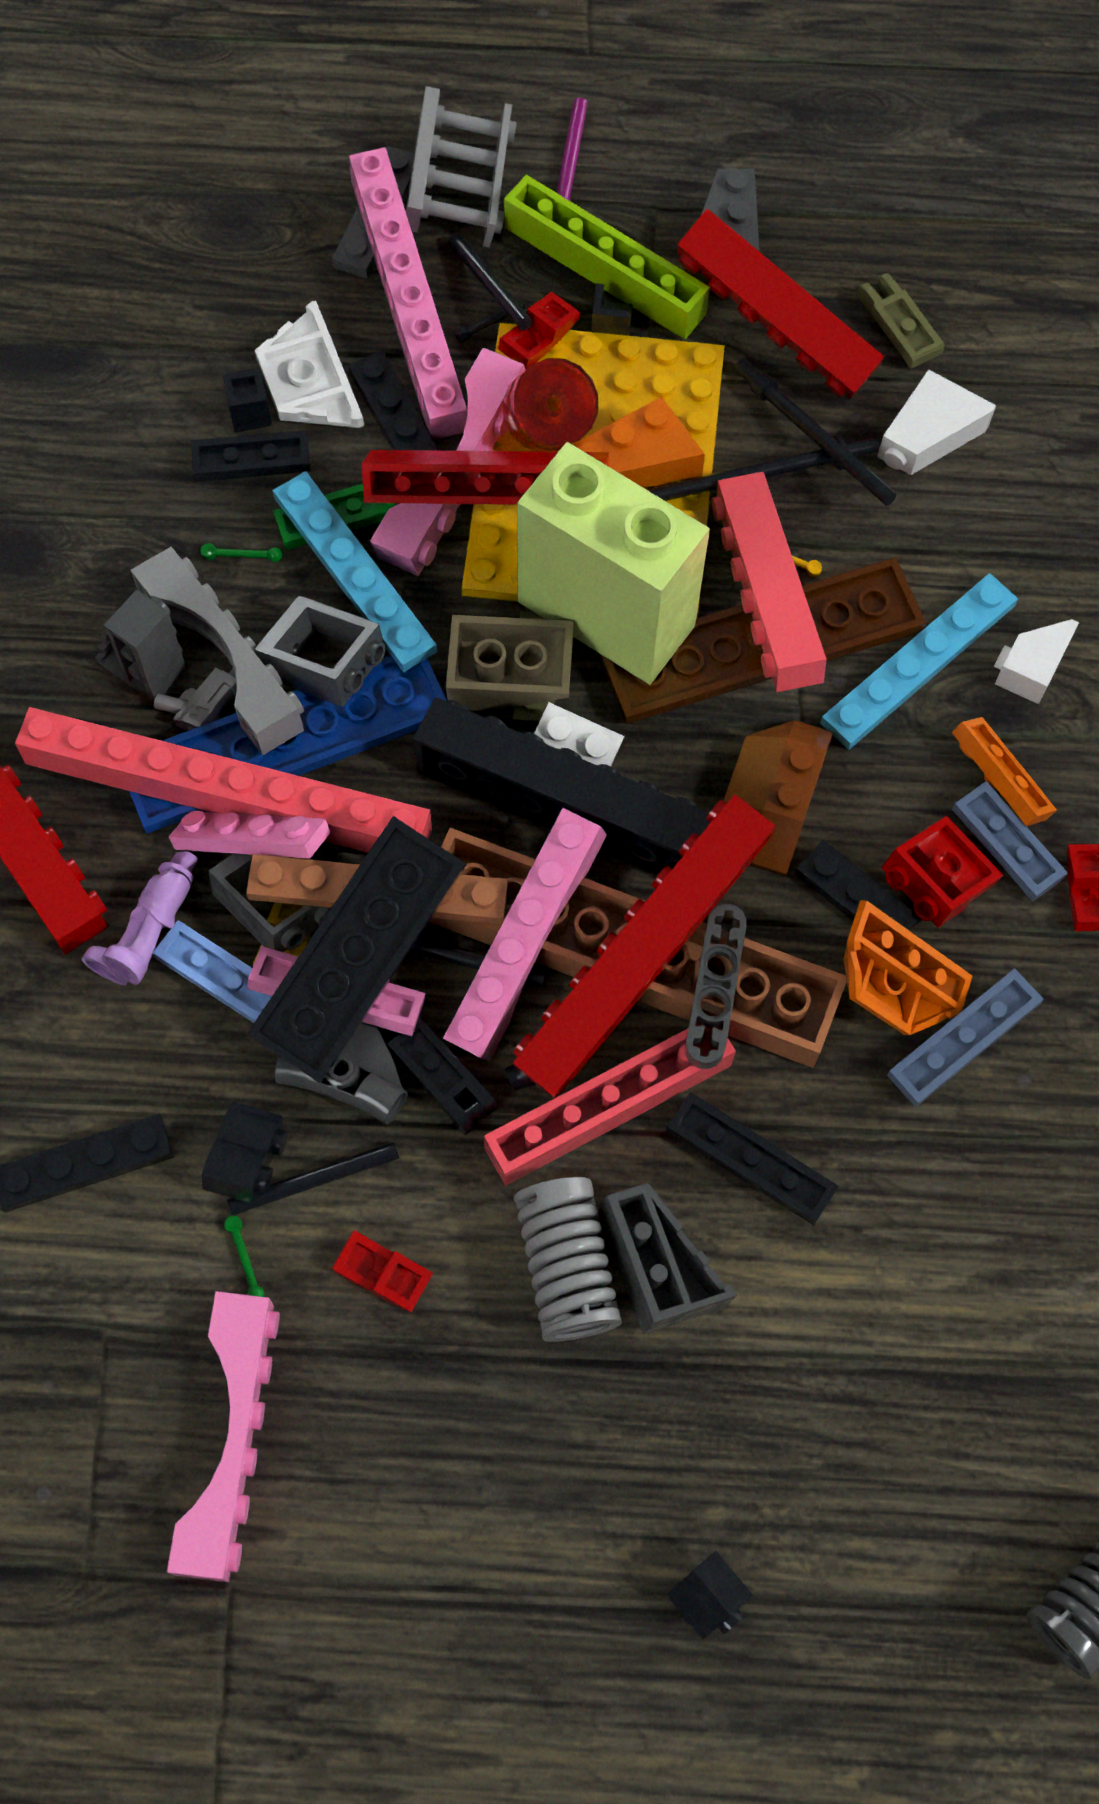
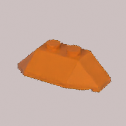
[843,900,973,1035]

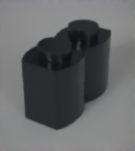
[202,1102,288,1204]

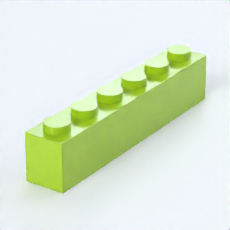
[504,174,710,340]

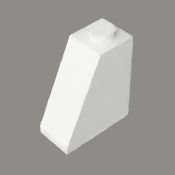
[877,370,996,475]

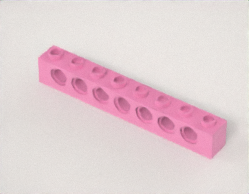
[349,147,467,440]

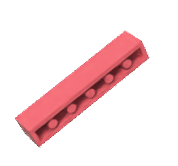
[711,472,827,693]
[484,1015,736,1186]

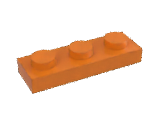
[952,717,1057,827]

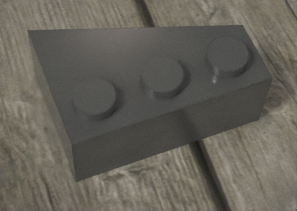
[684,169,759,290]
[598,1183,737,1335]

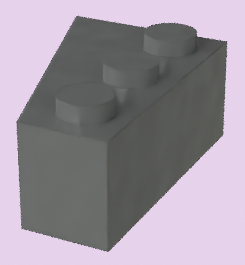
[95,590,187,702]

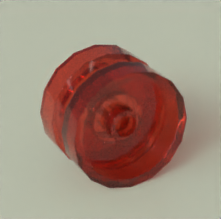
[503,358,598,452]

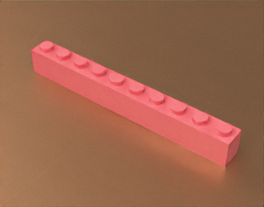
[15,707,432,853]

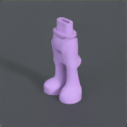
[82,851,198,986]

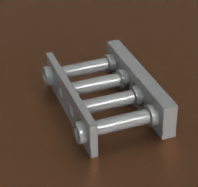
[406,86,516,248]

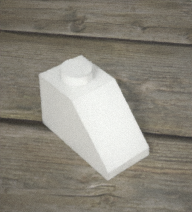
[994,619,1079,704]

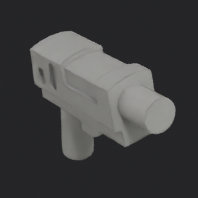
[154,667,237,731]

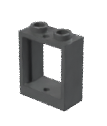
[254,596,386,707]
[209,854,331,952]

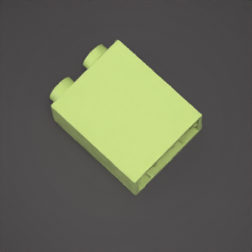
[517,442,710,685]

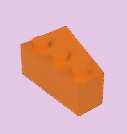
[573,396,705,488]

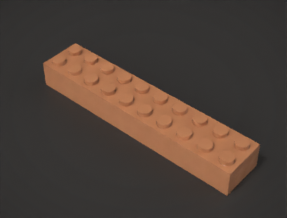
[429,828,847,1068]

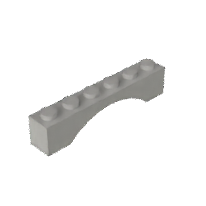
[130,546,304,756]

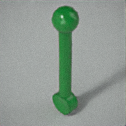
[200,543,282,563]
[224,1215,265,1297]

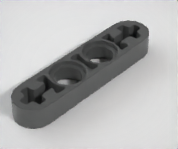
[685,904,747,1069]

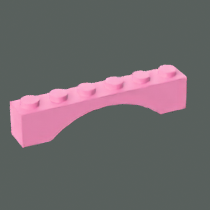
[370,348,530,576]
[443,808,607,1061]
[167,1291,280,1582]

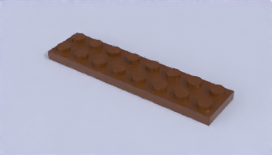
[598,557,926,724]

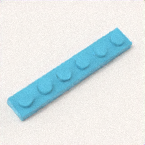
[273,471,437,672]
[820,573,1018,750]

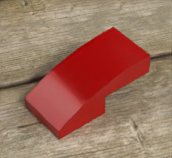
[498,292,580,370]
[1067,844,1099,932]
[330,1230,433,1313]

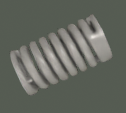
[514,1177,622,1342]

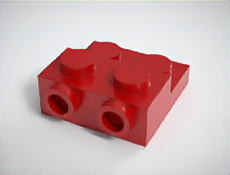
[881,816,1003,928]

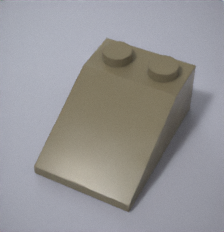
[446,615,574,711]

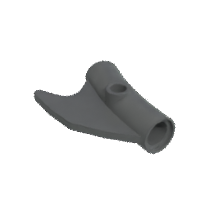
[275,1022,408,1124]

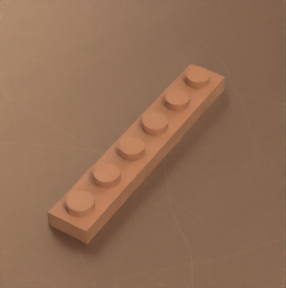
[246,854,508,925]

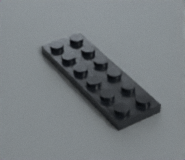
[247,816,466,1083]

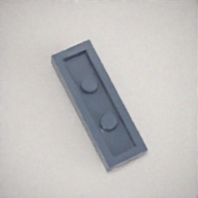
[952,781,1067,902]

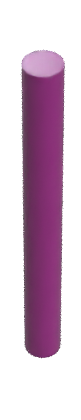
[556,97,588,201]

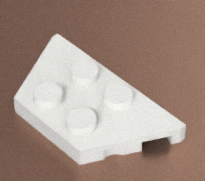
[255,301,364,428]

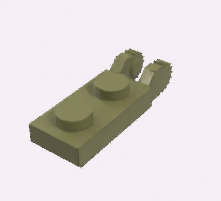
[857,273,945,369]

